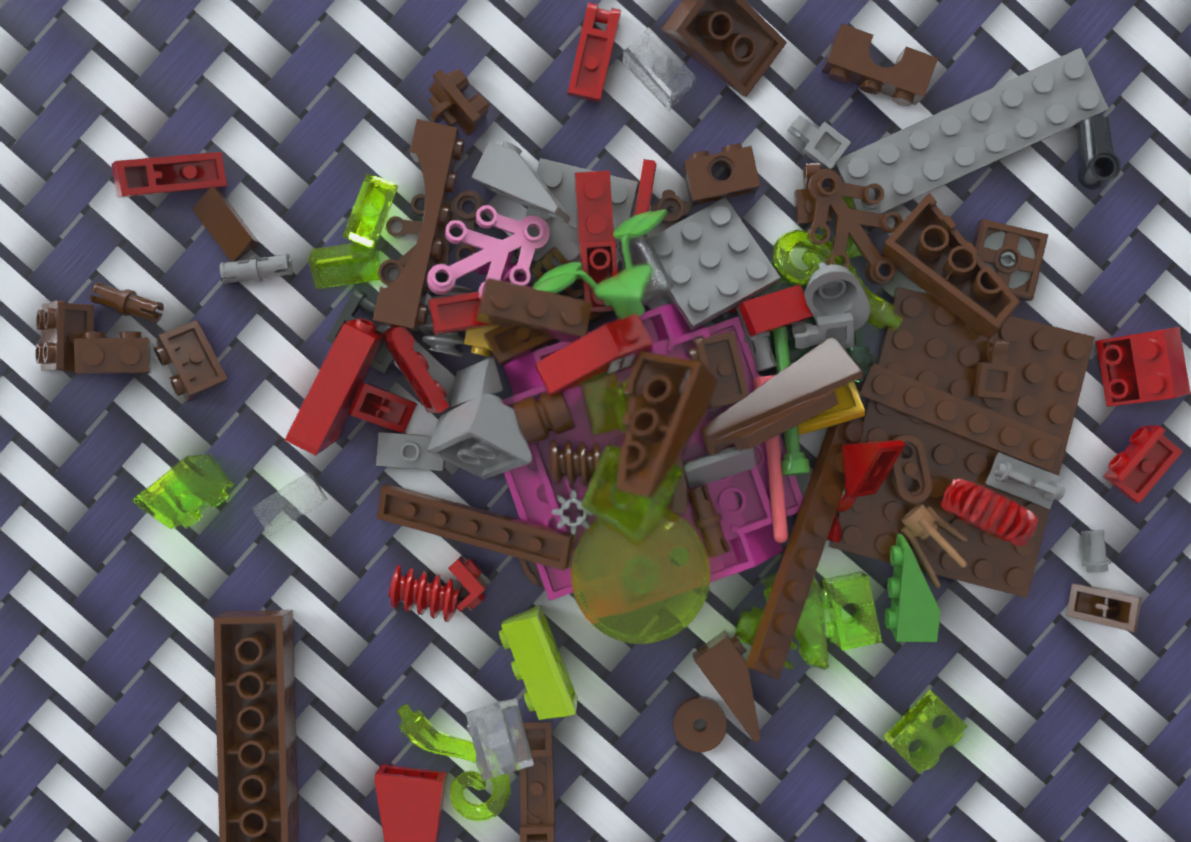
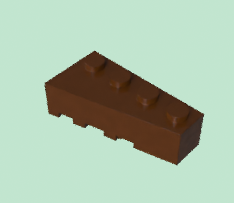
[881,193,1020,340]

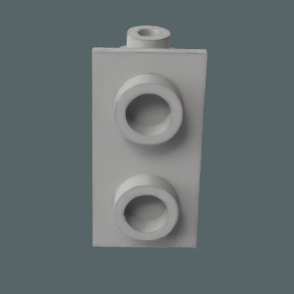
[985,452,1065,509]

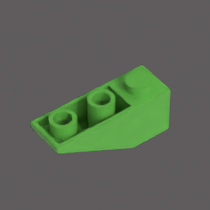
[885,534,940,642]

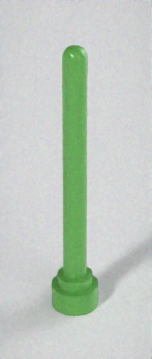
[773,327,810,476]

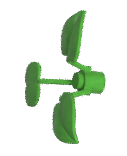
[532,209,668,320]

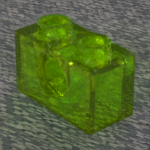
[819,571,882,651]

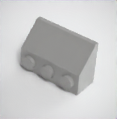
[427,394,532,480]

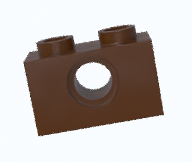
[682,143,760,207]

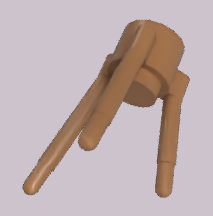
[901,503,968,588]

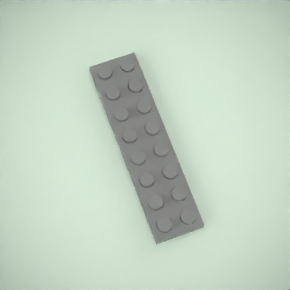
[834,48,1109,214]

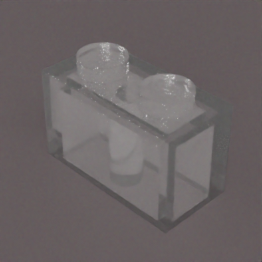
[623,27,696,111]
[465,698,534,780]

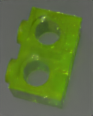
[883,690,968,774]

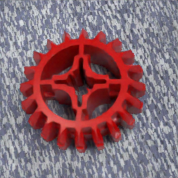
[941,478,1039,547]

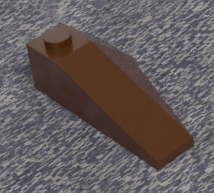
[617,351,718,500]

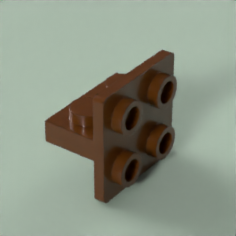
[35,301,94,371]

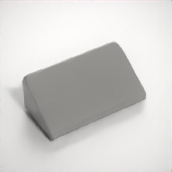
[450,358,503,407]
[683,446,755,488]

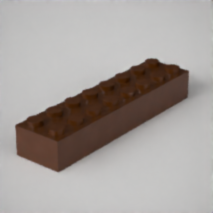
[214,610,299,842]

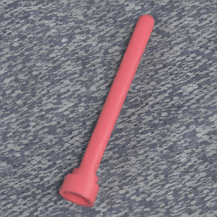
[753,375,788,543]

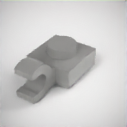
[787,115,851,169]
[792,312,855,349]

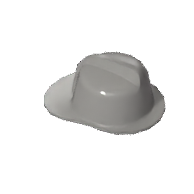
[804,261,870,332]

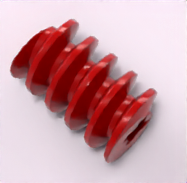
[388,564,463,622]

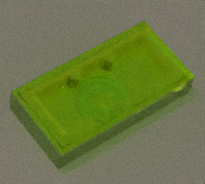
[580,373,626,436]

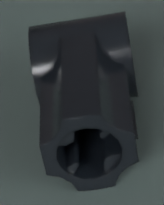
[1076,116,1121,189]

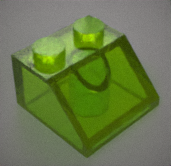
[581,446,684,543]
[133,454,234,529]

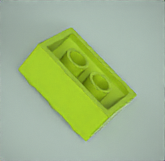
[499,605,578,720]

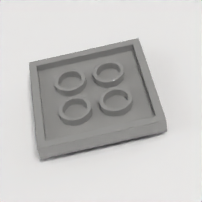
[516,158,638,267]
[639,197,780,330]

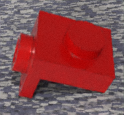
[448,556,488,612]

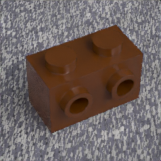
[74,331,151,375]

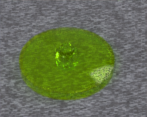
[571,503,710,644]

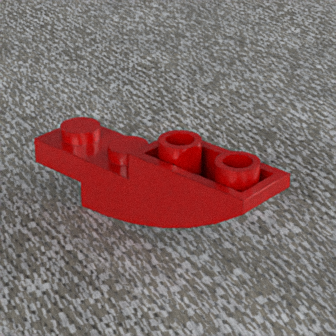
[574,170,618,312]

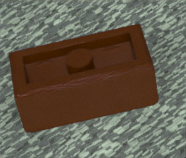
[192,186,260,262]

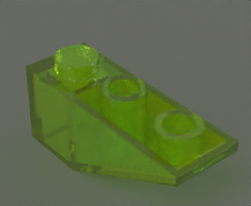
[761,570,829,670]

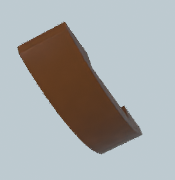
[518,721,555,842]

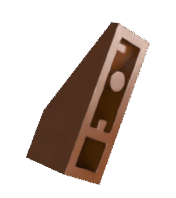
[692,631,761,743]

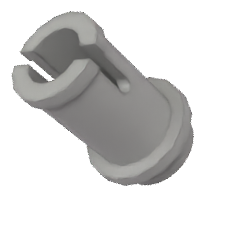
[1081,530,1111,573]

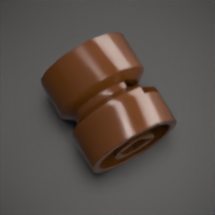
[513,391,576,446]

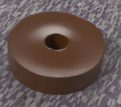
[673,696,727,752]

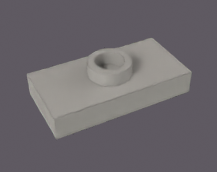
[376,432,445,471]

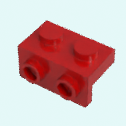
[1103,425,1183,503]

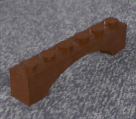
[373,119,465,333]

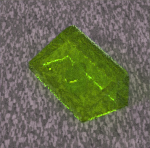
[342,173,399,249]
[308,240,380,289]

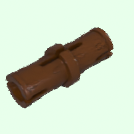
[90,282,164,323]
[687,484,731,558]

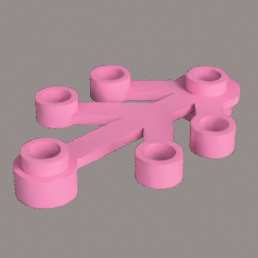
[427,205,550,298]

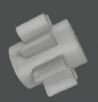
[552,489,596,534]

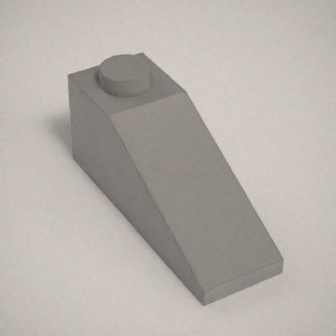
[471,141,571,224]

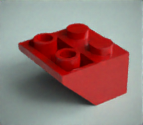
[1096,327,1191,407]

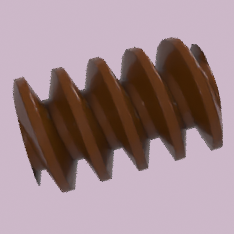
[549,440,622,488]

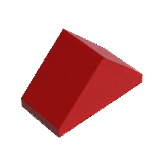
[348,382,417,434]
[842,440,906,498]

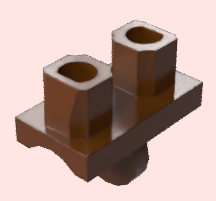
[428,69,489,136]

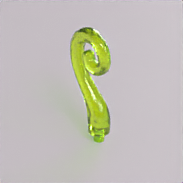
[772,230,903,330]
[396,703,510,821]

